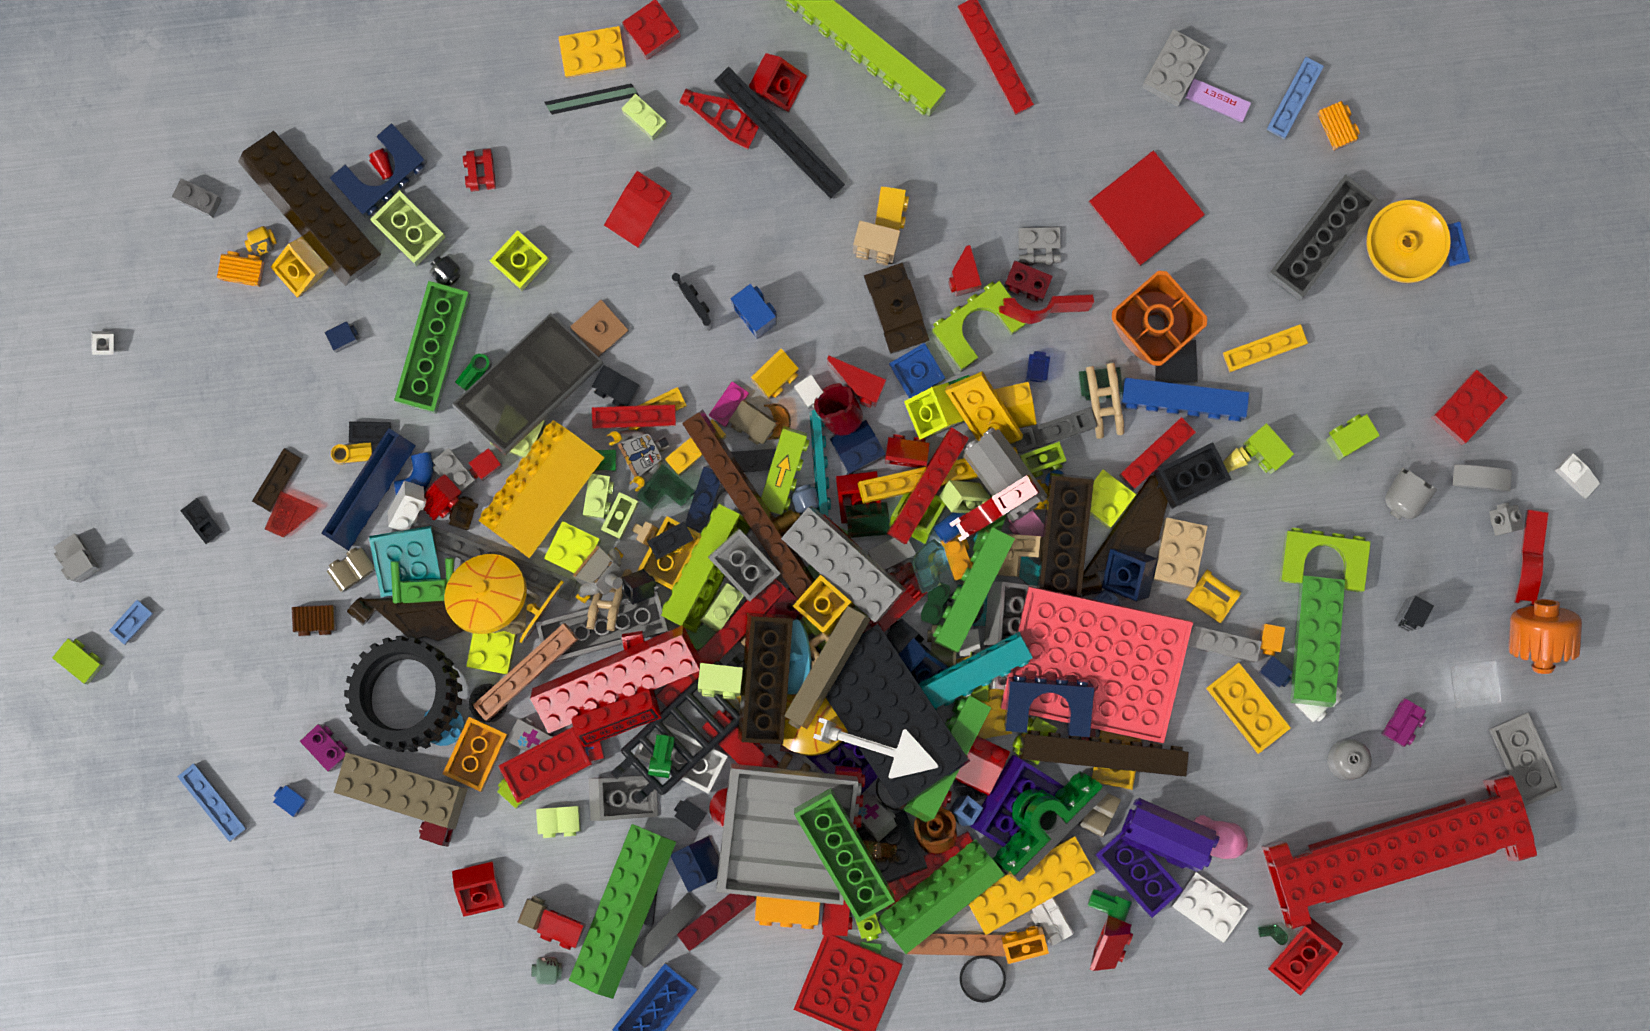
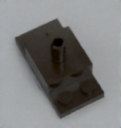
[863,262,930,354]

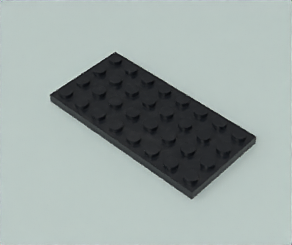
[826,624,970,810]

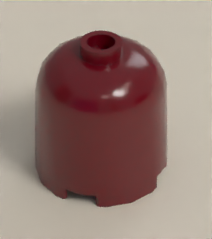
[814,383,863,436]

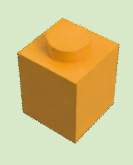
[1259,624,1285,656]

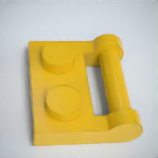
[1186,569,1241,624]

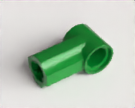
[455,353,492,391]
[648,735,674,779]
[1087,889,1132,922]

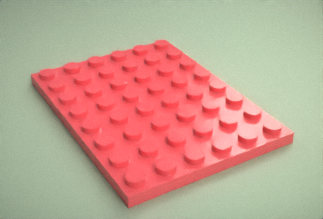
[1000,586,1193,744]

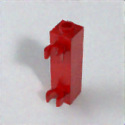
[863,576,929,633]

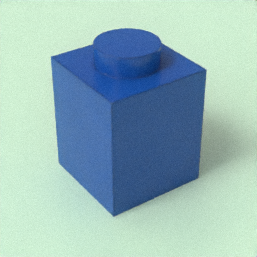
[273,785,308,817]

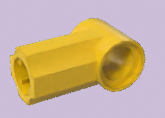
[331,442,372,465]

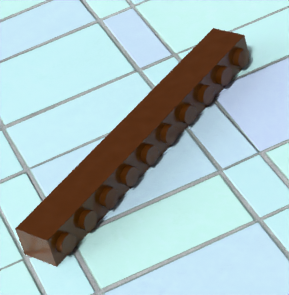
[682,409,815,599]

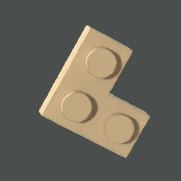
[997,534,1043,577]

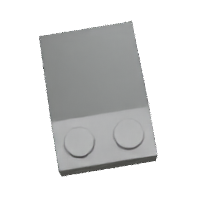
[708,529,781,602]
[588,775,658,821]

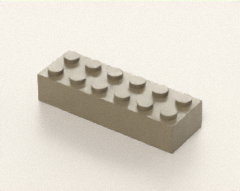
[333,752,468,829]

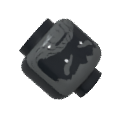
[430,256,461,287]

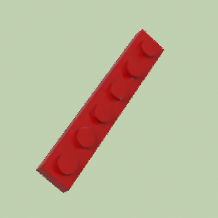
[957,0,1034,115]
[887,427,969,544]

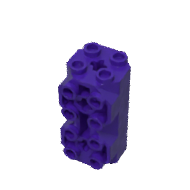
[1120,798,1220,872]

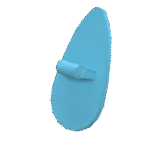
[787,620,811,695]

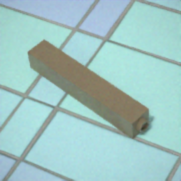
[784,606,870,729]

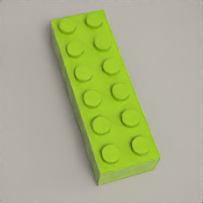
[661,504,750,633]

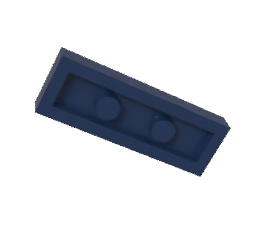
[685,467,721,532]

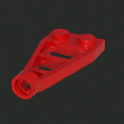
[679,88,759,150]

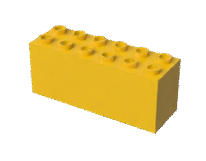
[478,420,604,558]

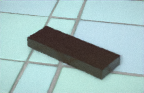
[252,448,302,512]

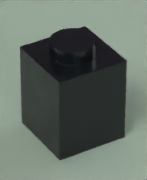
[622,569,656,605]
[674,799,707,831]

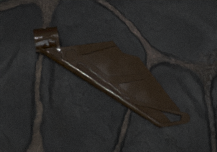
[1081,475,1168,597]
[347,596,465,641]

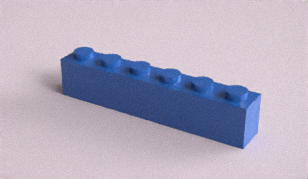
[1121,378,1249,422]

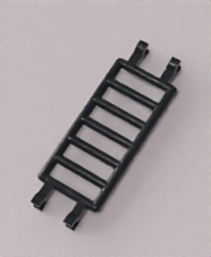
[611,652,744,804]

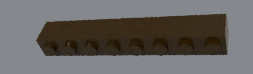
[1019,730,1189,777]

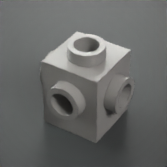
[1489,503,1524,536]

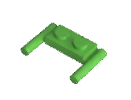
[391,557,454,603]

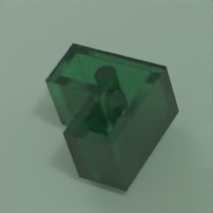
[636,464,695,511]

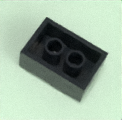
[1153,442,1232,509]

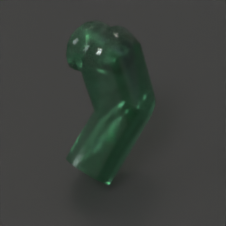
[1258,925,1288,945]

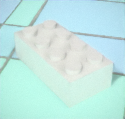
[634,723,728,794]

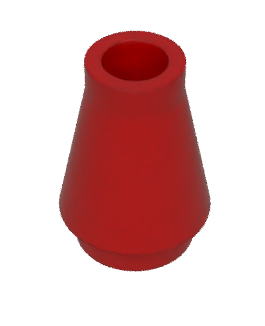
[369,148,393,180]

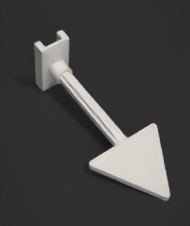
[813,718,939,779]

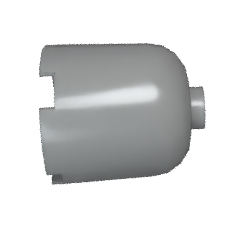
[1385,467,1437,520]
[1327,739,1372,781]

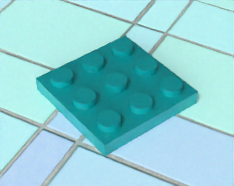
[369,526,442,597]

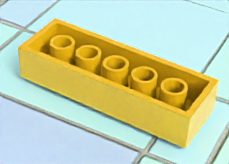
[968,836,1095,935]

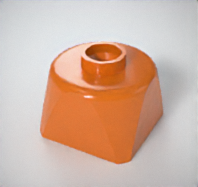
[1112,271,1207,366]

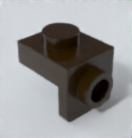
[447,496,478,531]

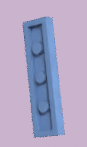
[1266,57,1324,139]
[177,763,247,842]

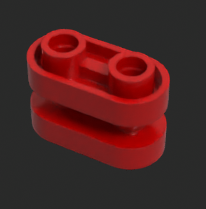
[463,148,496,192]

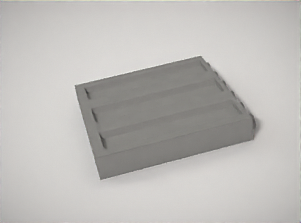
[716,764,861,905]

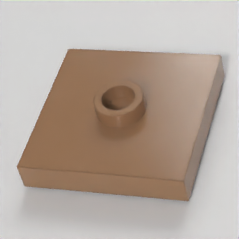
[570,300,629,357]

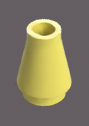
[1223,446,1251,473]

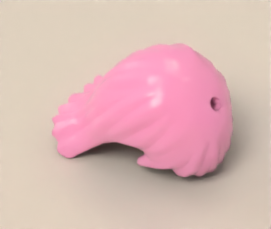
[1194,815,1248,859]

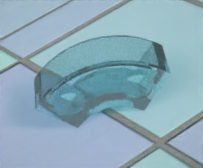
[912,539,950,593]

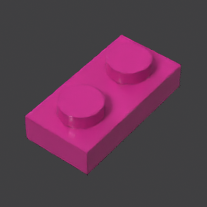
[708,382,749,428]

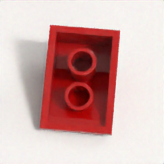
[604,171,672,248]
[827,355,886,408]
[1268,917,1343,996]

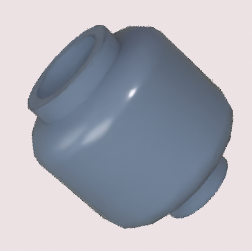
[792,484,819,513]

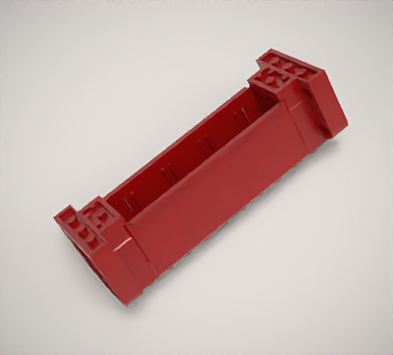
[1261,775,1537,929]

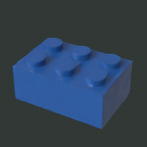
[730,284,777,339]

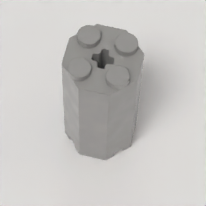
[963,427,1048,523]

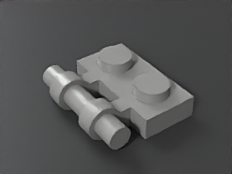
[1018,227,1061,265]

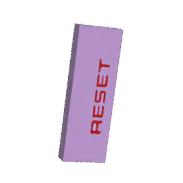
[1186,78,1251,123]

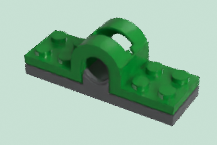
[992,771,1108,882]

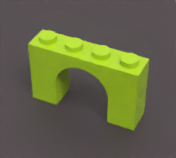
[932,281,1028,371]
[1279,528,1371,593]

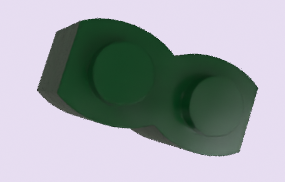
[921,581,950,625]

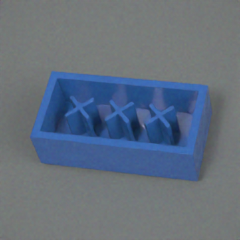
[612,962,698,1031]

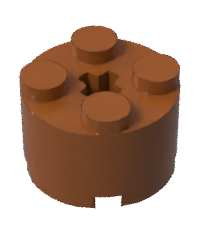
[914,806,958,853]

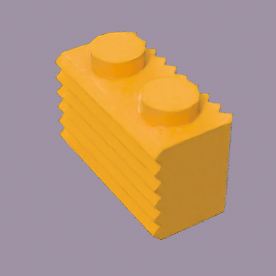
[1317,101,1360,151]
[217,251,265,287]

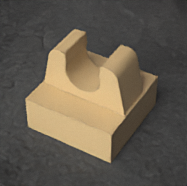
[631,521,659,547]

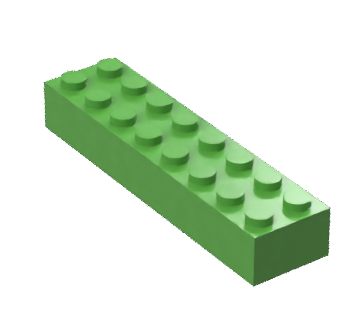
[568,824,676,999]

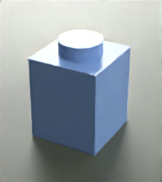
[949,795,983,826]

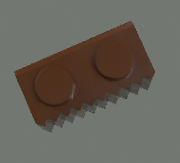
[292,605,337,636]

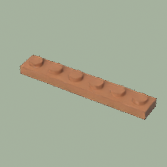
[473,623,579,721]
[907,933,1006,956]

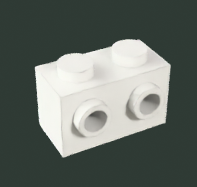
[388,480,426,531]

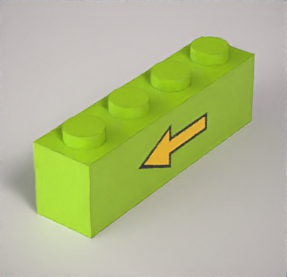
[761,426,810,515]

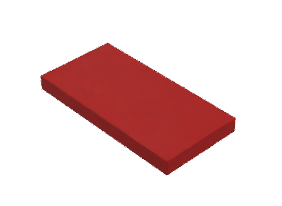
[498,727,592,803]

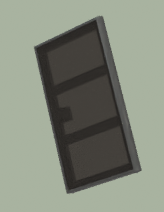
[453,313,604,455]

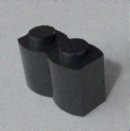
[591,365,641,407]

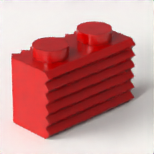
[424,474,462,520]

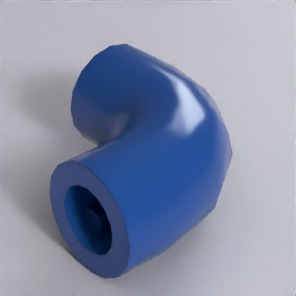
[394,452,433,495]
[933,513,966,544]

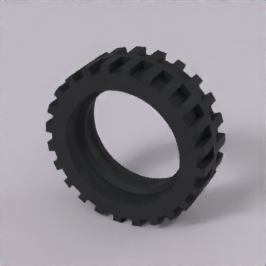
[344,636,463,753]

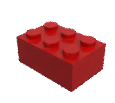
[1431,369,1508,445]

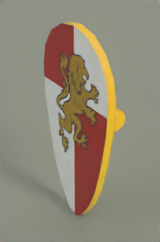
[519,580,564,644]

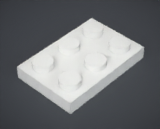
[1172,872,1248,943]

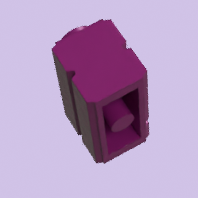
[1381,698,1427,747]

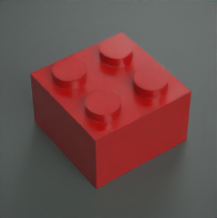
[622,0,680,60]

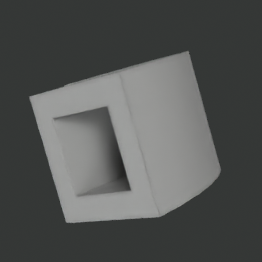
[1453,465,1512,491]

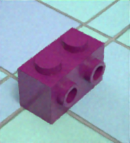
[300,724,348,772]

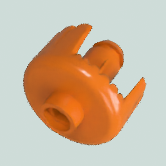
[1509,599,1582,674]

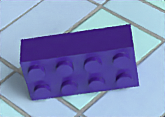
[1094,830,1183,918]

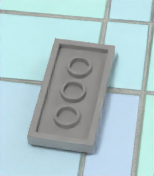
[1489,713,1563,806]

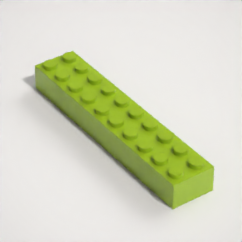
[784,0,946,117]

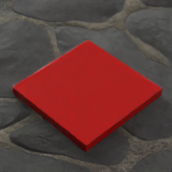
[1088,150,1205,266]
[793,935,903,1031]

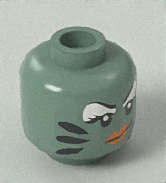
[531,957,562,985]

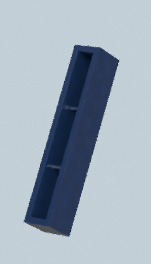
[321,428,416,551]

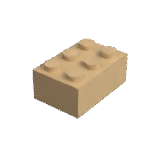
[853,220,900,266]
[1153,518,1208,589]

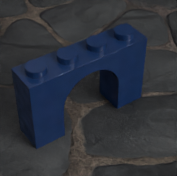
[330,123,427,217]
[1004,675,1094,737]

